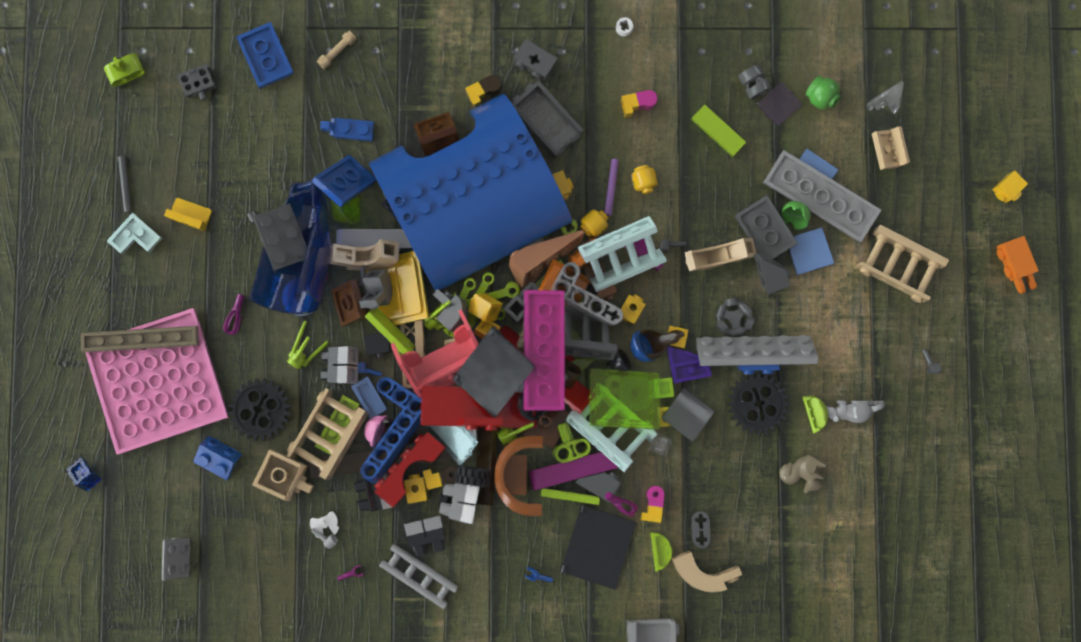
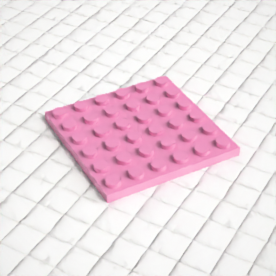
[85,308,229,455]

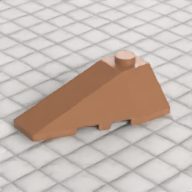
[509,230,584,290]

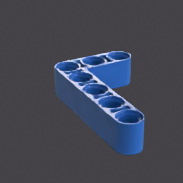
[361,377,421,483]

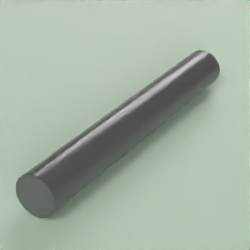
[118,156,132,213]

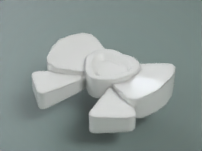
[310,511,340,538]

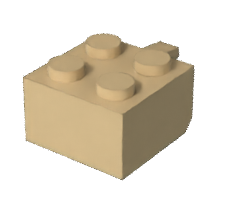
[252,449,314,502]

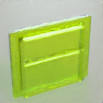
[589,369,660,430]

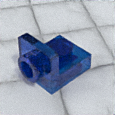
[66,457,101,491]

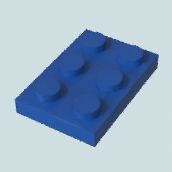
[236,22,294,89]
[312,155,377,207]

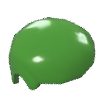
[781,201,811,230]

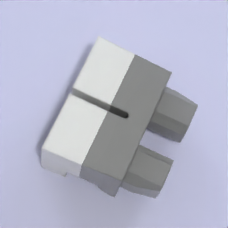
[439,483,480,524]

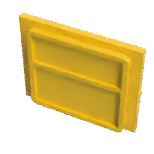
[366,251,429,330]

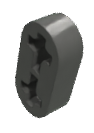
[691,511,710,548]

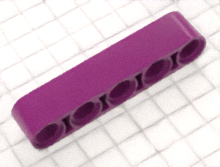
[528,447,620,491]

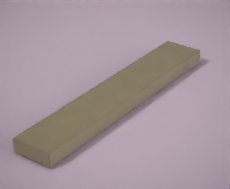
[81,326,199,353]

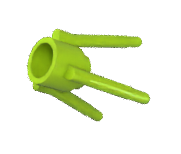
[423,292,457,331]
[287,321,329,370]
[497,423,534,445]

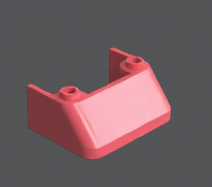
[390,309,479,398]

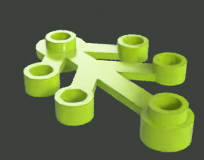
[459,272,520,324]

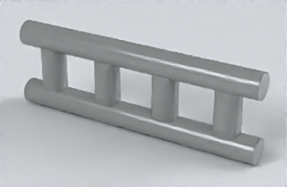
[379,543,459,609]

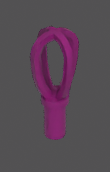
[223,294,245,335]
[605,492,638,517]

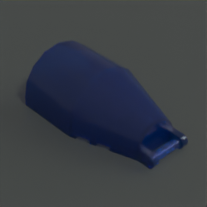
[249,178,332,314]

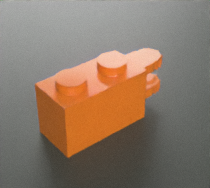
[996,236,1039,294]

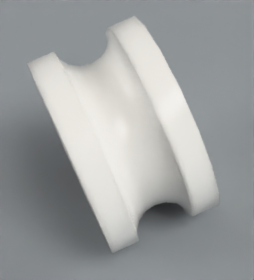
[616,17,633,37]

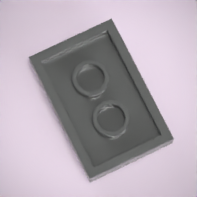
[734,195,798,260]
[253,204,311,271]

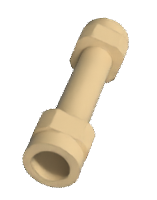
[316,31,357,70]

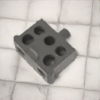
[176,64,217,100]

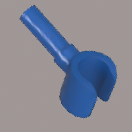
[356,362,382,377]
[524,567,553,582]

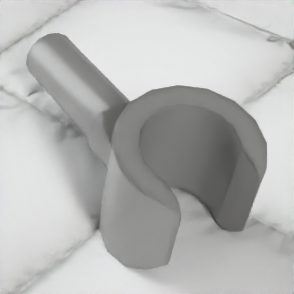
[311,528,338,549]

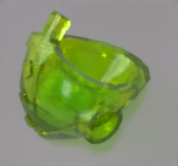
[329,196,362,226]

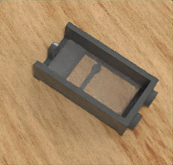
[511,80,584,159]

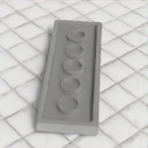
[763,150,881,243]
[696,335,818,366]

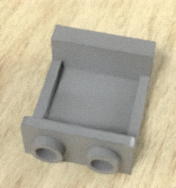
[627,618,679,642]

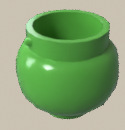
[806,75,841,110]

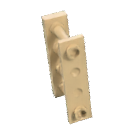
[855,225,949,303]
[286,388,369,480]

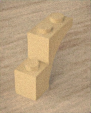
[685,238,757,271]

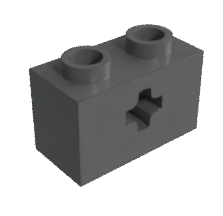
[513,39,558,82]

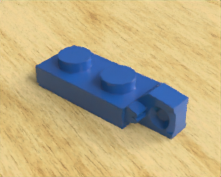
[320,118,374,142]

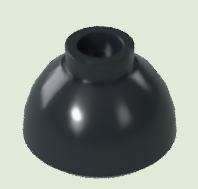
[606,348,631,374]

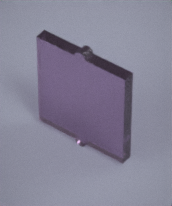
[757,82,802,127]

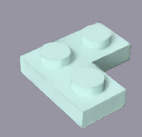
[107,213,163,254]

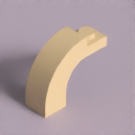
[330,239,399,271]
[671,551,742,592]

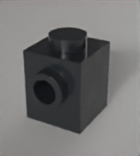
[364,333,392,358]

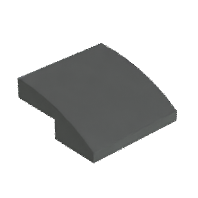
[661,388,714,442]

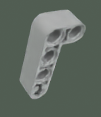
[551,262,623,326]

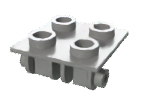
[162,538,190,580]

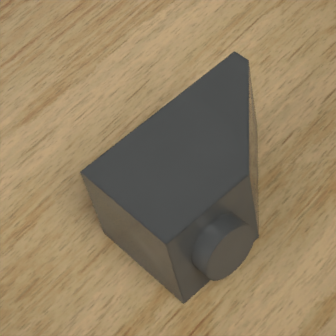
[754,253,791,294]
[576,471,621,503]

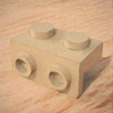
[872,126,910,170]

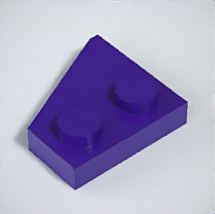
[666,347,712,384]

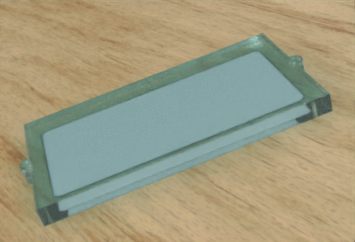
[425,426,478,466]

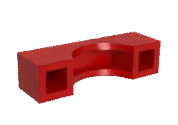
[374,432,445,508]

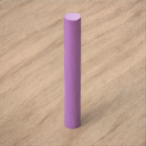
[604,159,619,216]

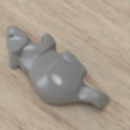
[826,401,885,423]

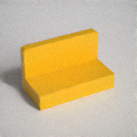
[164,198,212,231]

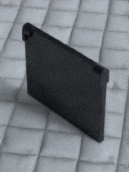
[453,326,536,418]
[560,505,636,589]

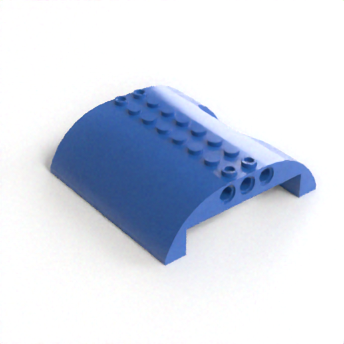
[368,94,573,291]

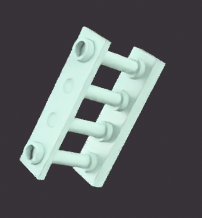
[578,216,667,292]
[566,383,657,472]

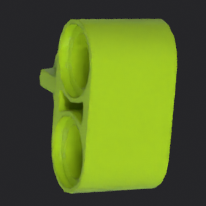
[104,54,145,87]
[553,422,591,463]

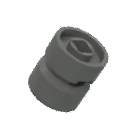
[738,64,772,100]

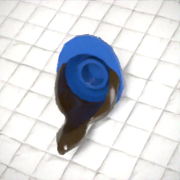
[630,329,685,361]

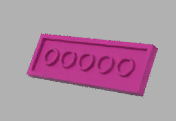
[524,290,564,410]

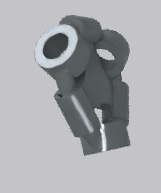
[715,298,755,336]

